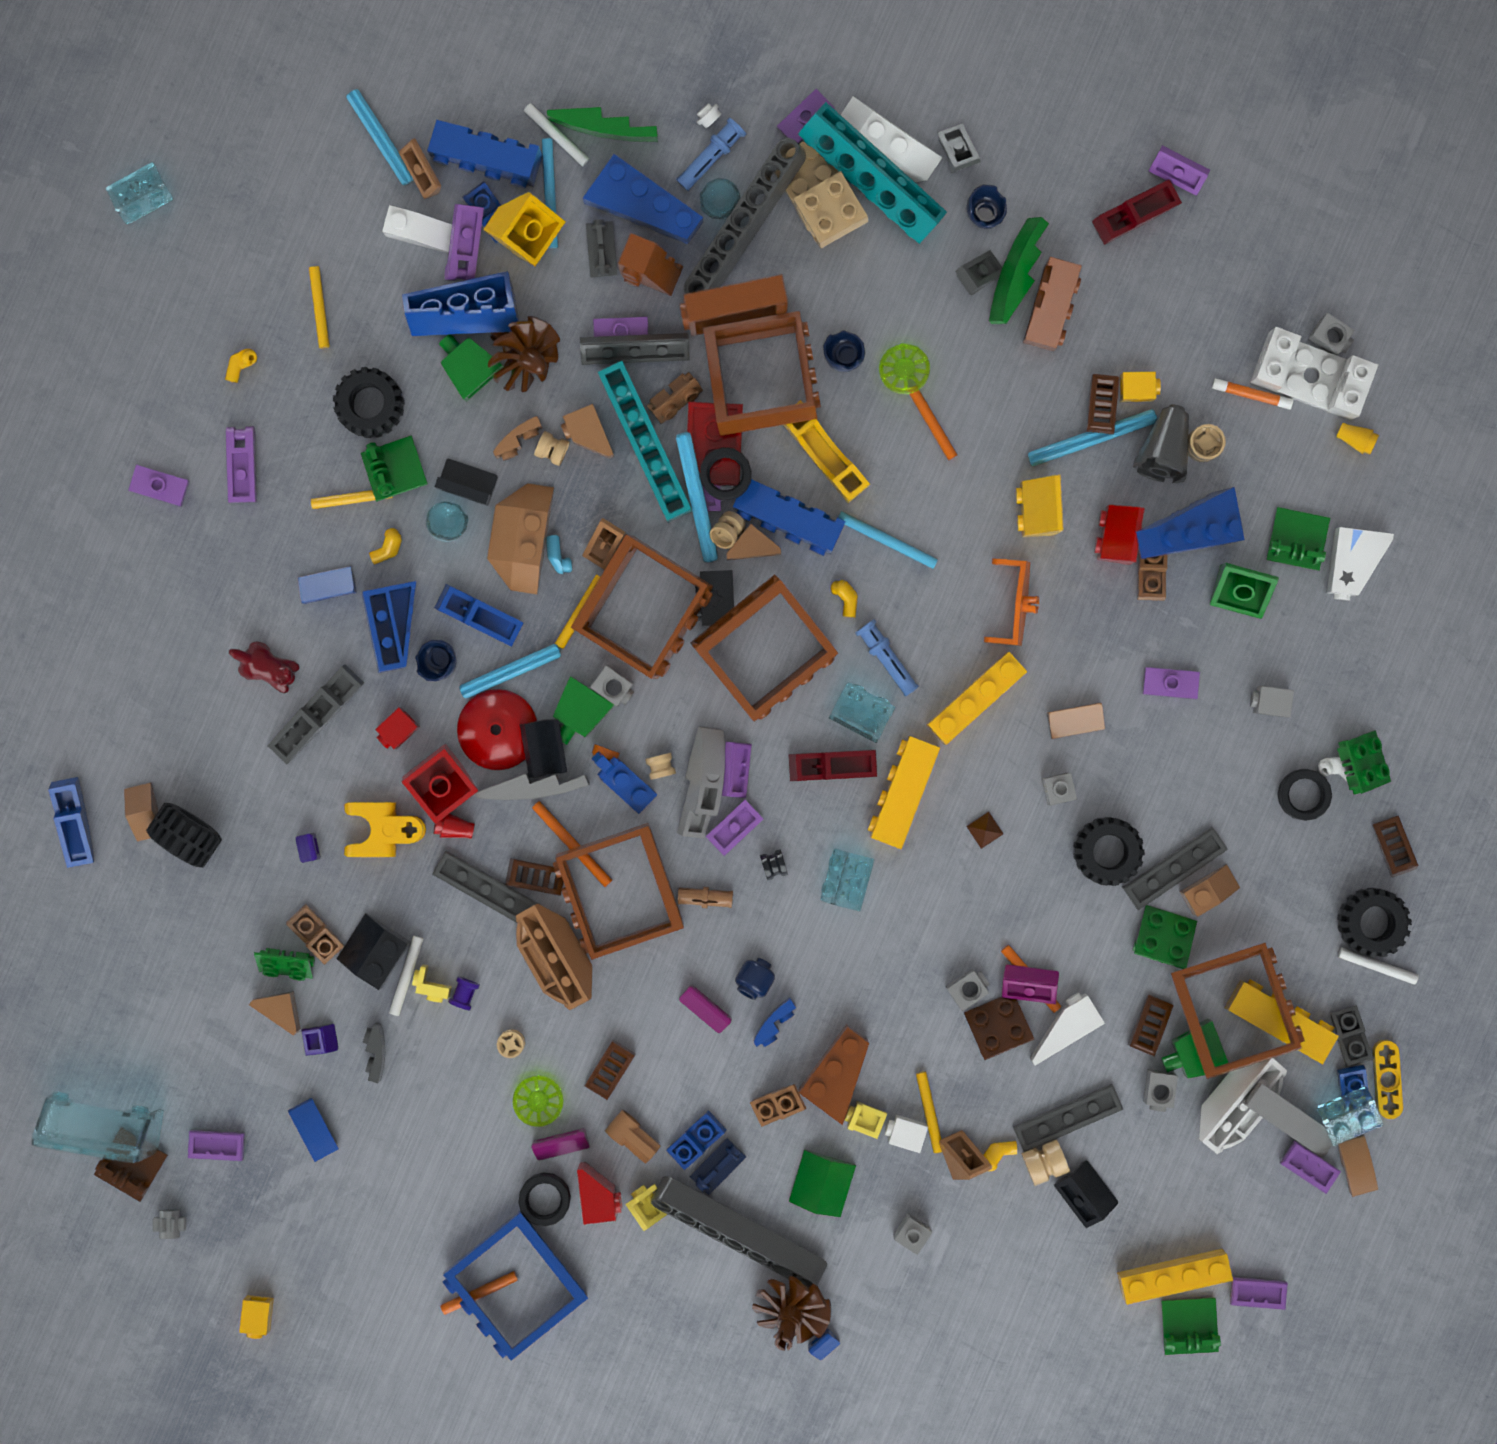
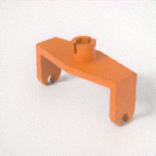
[984,558,1039,646]

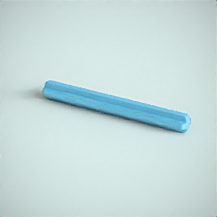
[1028,409,1157,466]
[676,432,718,562]

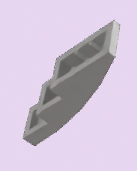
[475,774,590,800]
[1243,1082,1338,1158]

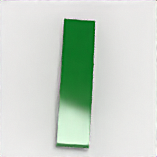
[547,107,658,142]
[989,217,1049,324]

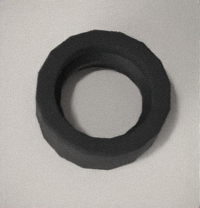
[700,447,752,501]
[1278,769,1332,821]
[518,1172,571,1227]

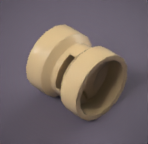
[534,431,570,466]
[709,511,746,549]

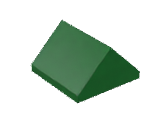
[1210,563,1279,619]
[789,1149,856,1217]

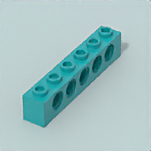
[798,102,947,244]
[598,361,692,523]

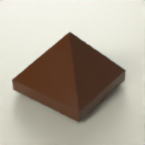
[966,811,1003,849]

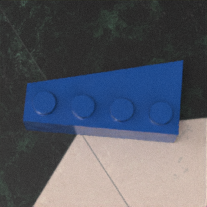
[427,120,543,189]
[582,154,703,244]
[402,271,519,336]
[733,479,846,556]
[1136,487,1245,559]

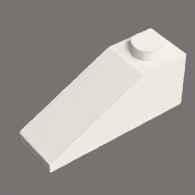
[382,205,452,253]
[1030,992,1105,1066]

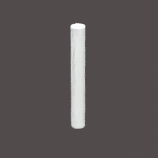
[524,103,590,167]
[389,935,424,1016]
[1338,947,1419,985]

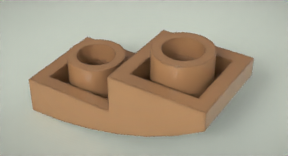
[493,416,543,461]
[1137,550,1167,601]
[286,904,344,965]
[750,1084,806,1127]
[1337,1134,1379,1197]

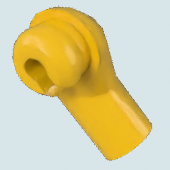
[225,348,257,383]
[369,528,402,565]
[831,580,858,618]
[983,1141,1017,1172]

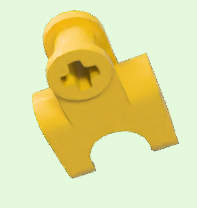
[344,802,426,857]

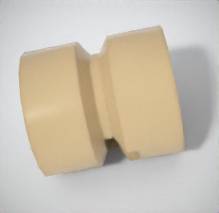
[1188,424,1226,463]
[1021,1139,1070,1186]

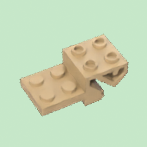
[774,141,869,248]

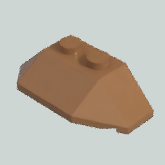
[487,483,554,595]
[516,903,592,1010]

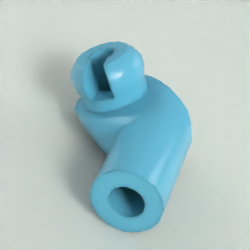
[546,535,573,574]

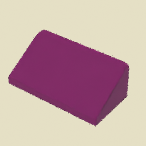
[1002,965,1059,1004]
[679,985,732,1033]
[531,1128,590,1161]

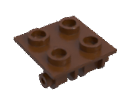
[964,997,1035,1060]
[94,1128,168,1202]

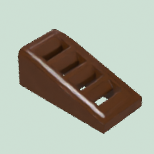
[1087,374,1119,434]
[1372,815,1419,878]
[505,858,564,896]
[1128,995,1174,1057]
[585,1040,636,1100]

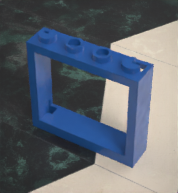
[442,1211,588,1361]

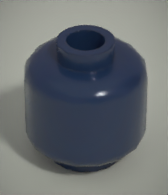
[735,958,775,1000]

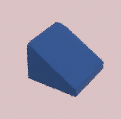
[808,1328,840,1360]

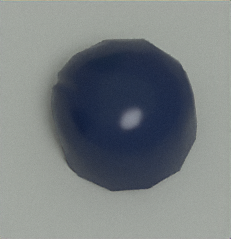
[966,184,1007,229]
[823,330,865,372]
[415,640,457,681]

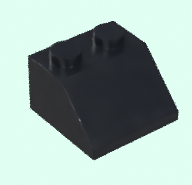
[337,913,411,990]

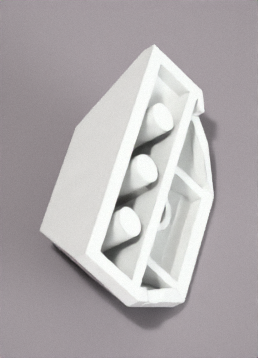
[841,96,943,183]
[1199,1058,1287,1154]

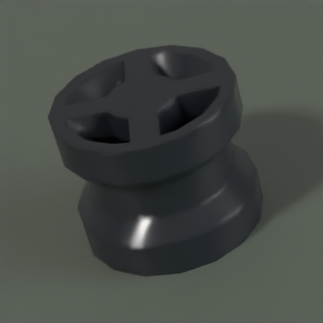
[760,849,788,881]

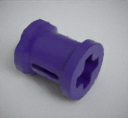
[448,976,480,1011]

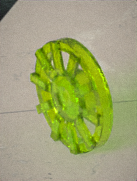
[879,343,930,394]
[512,1075,564,1127]

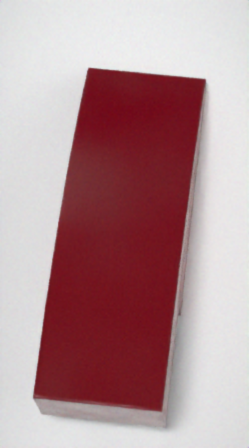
[1092,179,1182,245]
[788,750,877,781]

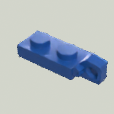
[591,751,657,814]

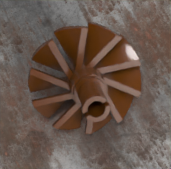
[488,316,560,393]
[752,1276,831,1351]

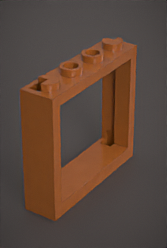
[680,274,788,337]
[703,311,821,436]
[571,534,714,679]
[690,574,839,721]
[552,823,684,960]
[1171,943,1305,1079]

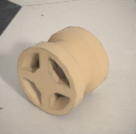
[645,753,676,780]
[497,1029,525,1058]

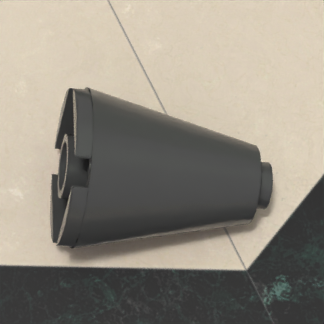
[1133,404,1189,483]

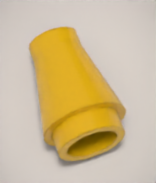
[1336,422,1379,455]

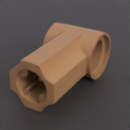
[605,1110,661,1164]

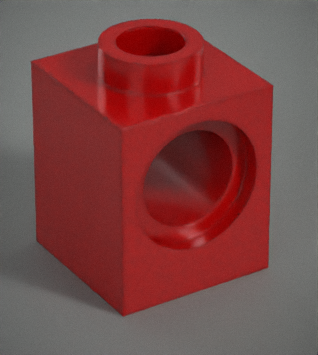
[375,707,420,749]

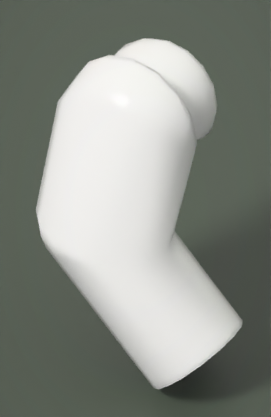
[1318,757,1354,783]

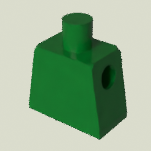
[439,334,503,402]
[553,676,615,745]
[1161,1018,1229,1078]

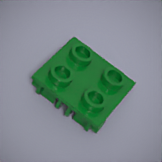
[361,435,428,502]
[1266,507,1331,571]
[1337,730,1391,795]
[1132,905,1197,969]
[254,948,315,981]
[1161,1297,1221,1355]

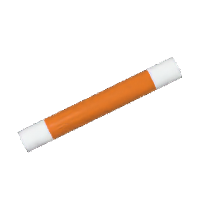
[1212,378,1293,410]

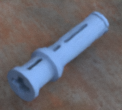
[676,117,747,191]
[855,619,919,696]

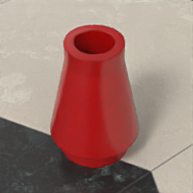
[433,813,475,839]

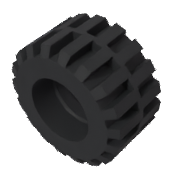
[333,367,404,438]
[146,803,222,868]
[1073,817,1145,886]
[1337,888,1412,958]

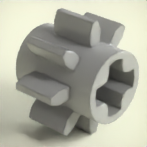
[153,1209,186,1239]

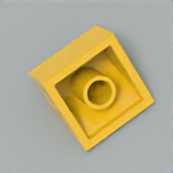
[483,192,566,266]

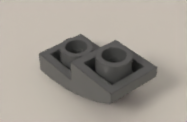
[1330,1005,1373,1068]
[363,1022,386,1083]

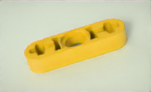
[1372,1039,1403,1119]

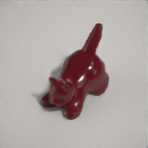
[229,641,300,694]

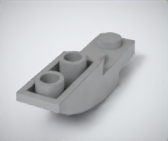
[677,726,725,839]

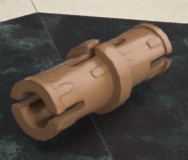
[678,887,733,909]

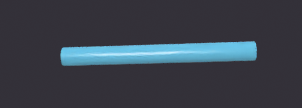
[542,138,558,248]
[838,511,938,569]

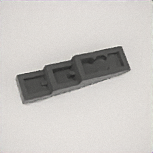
[267,664,364,764]

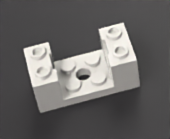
[1250,327,1378,420]

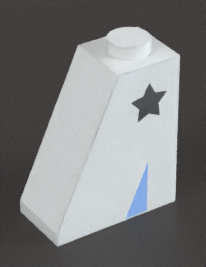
[1327,527,1394,601]

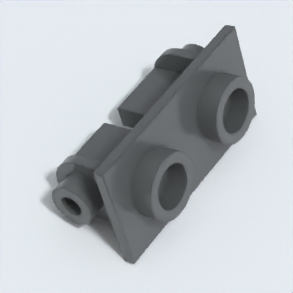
[586,219,617,278]

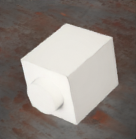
[885,1114,928,1153]

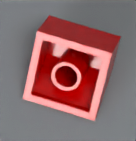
[1094,505,1145,565]
[401,743,478,824]
[577,1162,623,1225]

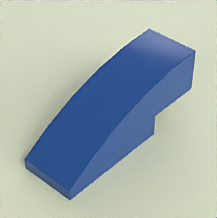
[434,584,523,647]
[48,777,94,868]

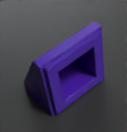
[295,833,321,863]
[301,1024,338,1056]

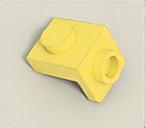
[412,964,452,1003]
[844,1101,887,1139]
[625,1184,667,1231]

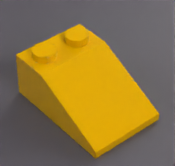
[1015,475,1063,537]

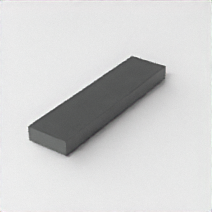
[580,333,690,365]
[1122,827,1228,911]
[432,851,539,923]
[1013,1084,1124,1152]

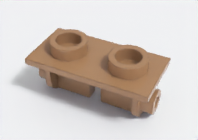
[647,372,703,424]

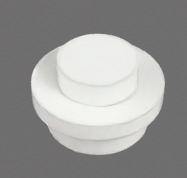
[697,103,722,128]

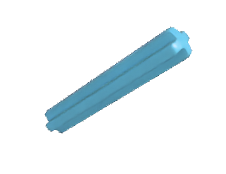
[346,89,413,186]
[459,644,561,698]

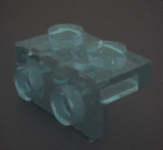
[106,162,173,225]
[829,682,895,743]
[821,848,875,912]
[1316,1087,1384,1146]

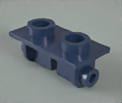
[689,1138,746,1196]

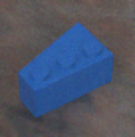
[361,581,416,673]

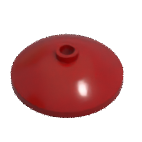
[457,689,537,770]

